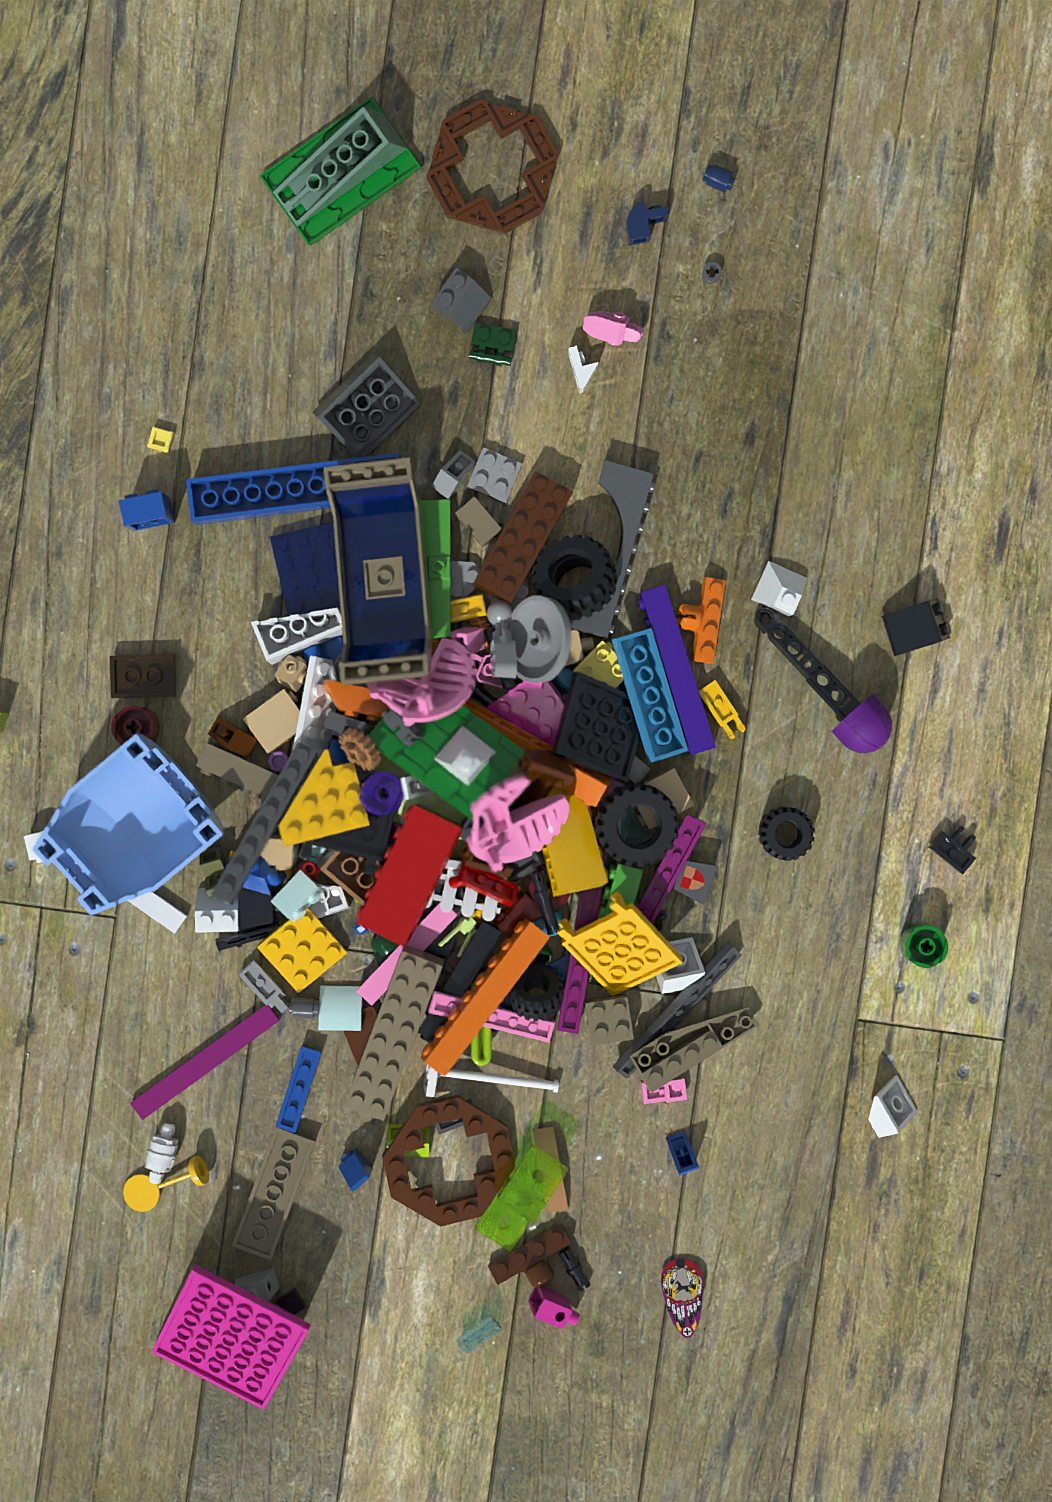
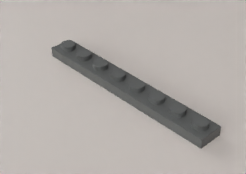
[211,742,318,906]
[613,943,742,1079]

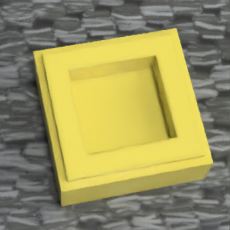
[147,426,175,453]

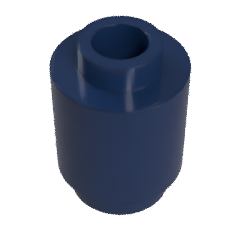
[702,164,736,193]

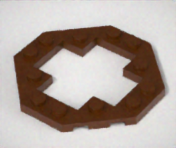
[426,99,559,234]
[382,1095,515,1227]

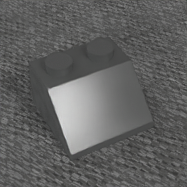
[432,268,492,333]

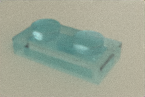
[456,1316,502,1353]

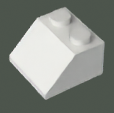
[195,887,241,933]

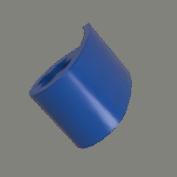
[302,636,343,665]

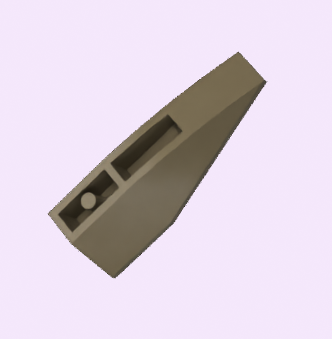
[629,1007,759,1093]

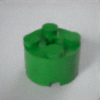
[900,923,949,968]

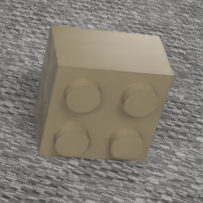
[584,993,634,1046]

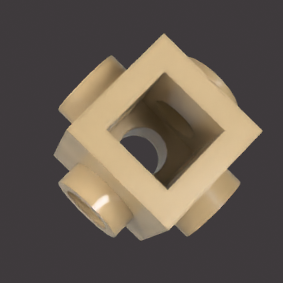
[274,654,308,693]

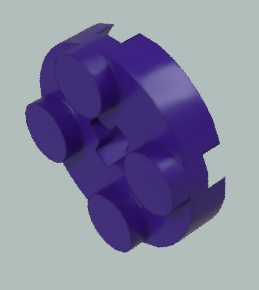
[359,772,404,815]

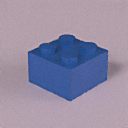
[119,489,175,531]

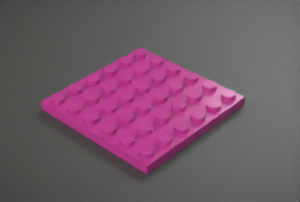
[151,1265,311,1410]

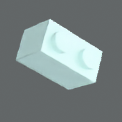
[271,870,324,922]

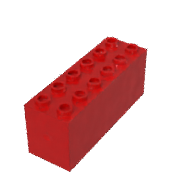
[356,804,465,947]

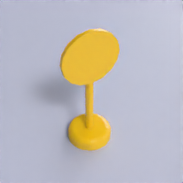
[123,1155,209,1212]

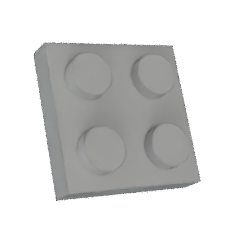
[467,447,522,504]

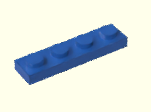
[275,1045,322,1133]

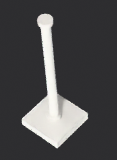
[423,1064,559,1097]

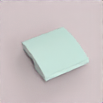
[318,985,363,1031]

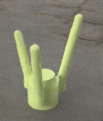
[439,915,478,958]

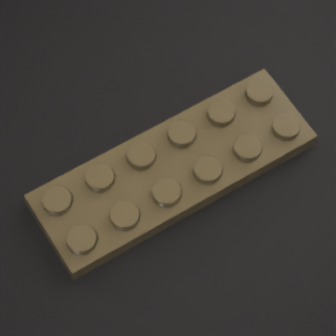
[232,1127,316,1261]

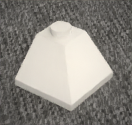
[751,561,807,617]
[435,726,496,786]
[656,937,705,994]
[868,1075,918,1138]

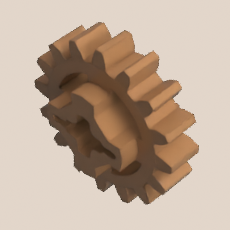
[338,728,381,771]

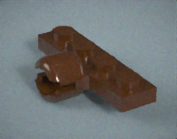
[488,1224,572,1288]

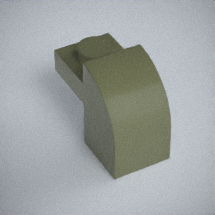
[200,847,227,897]

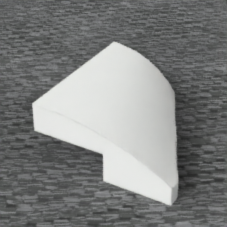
[309,884,351,919]

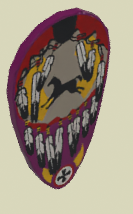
[661,1258,703,1338]

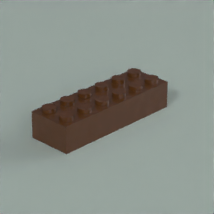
[473,471,573,605]

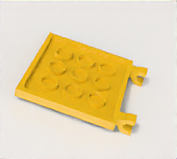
[557,891,682,996]

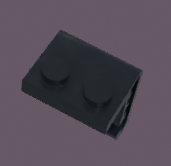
[881,598,951,656]

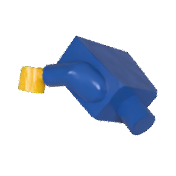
[226,850,292,895]

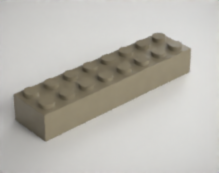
[344,945,445,1121]

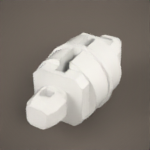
[145,1123,178,1184]

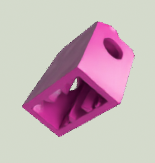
[528,1285,580,1329]

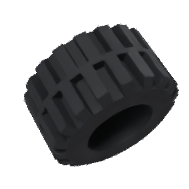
[758,807,815,861]
[510,963,563,1022]

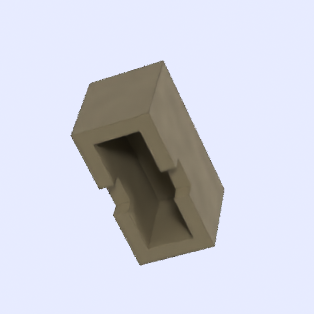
[455,497,503,548]

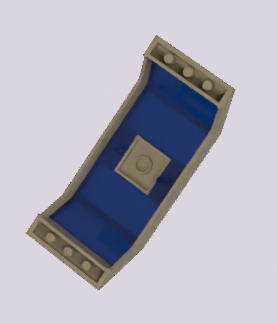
[324,457,433,685]

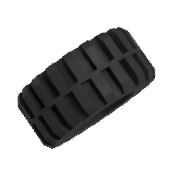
[532,535,618,620]
[595,782,680,867]

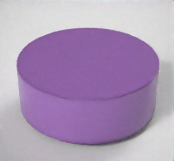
[268,751,289,772]

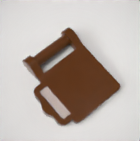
[344,1006,379,1065]

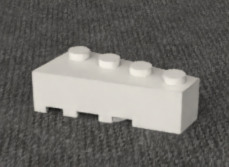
[251,608,343,665]

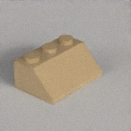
[261,835,302,870]

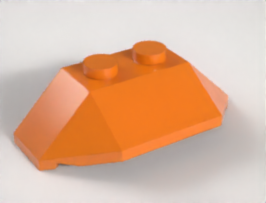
[322,680,389,722]

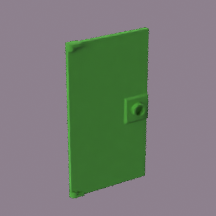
[376,499,451,639]

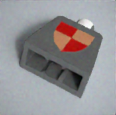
[672,860,717,905]

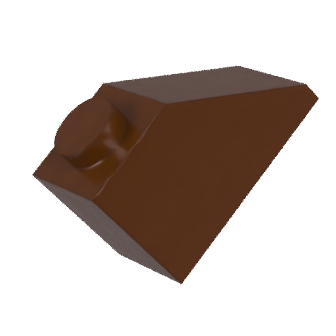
[208,716,257,757]

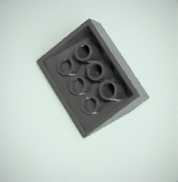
[312,353,421,458]

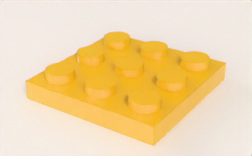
[257,907,347,993]

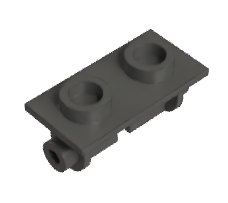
[382,705,424,747]

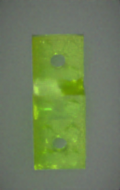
[475,1145,568,1252]

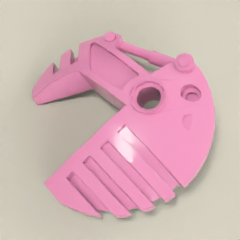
[367,638,477,726]
[466,776,569,872]

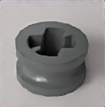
[702,262,722,284]

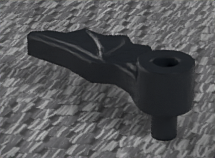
[652,909,667,931]

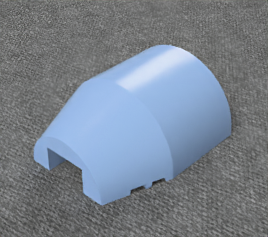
[32,733,224,915]

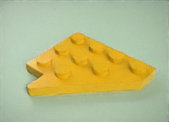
[278,749,369,847]

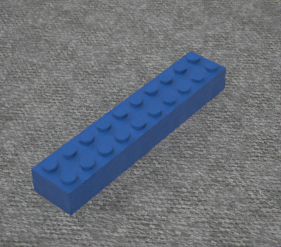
[186,453,406,525]

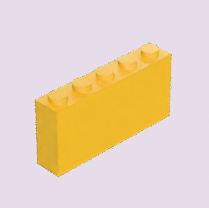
[542,786,608,897]

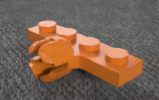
[676,577,726,664]

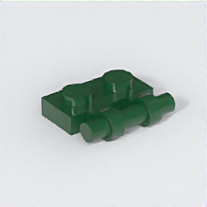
[469,323,517,367]

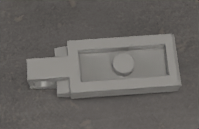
[239,959,289,1013]

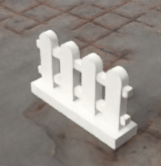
[426,859,508,921]

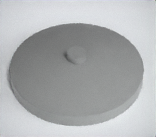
[508,596,571,683]

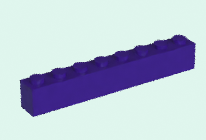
[637,585,716,755]

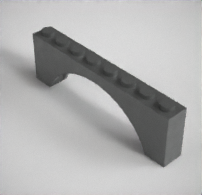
[569,460,656,639]

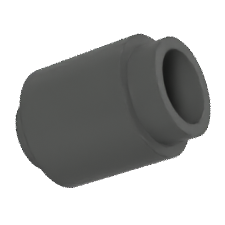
[289,997,319,1019]

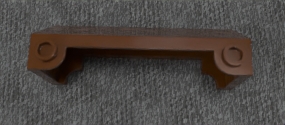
[460,750,576,878]

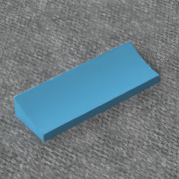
[612,628,688,763]

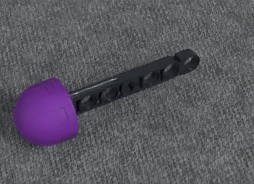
[754,608,892,753]

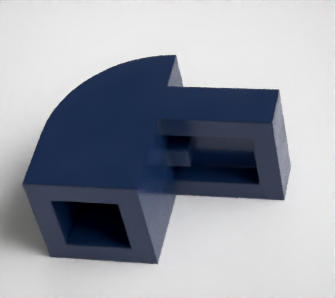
[626,202,669,246]

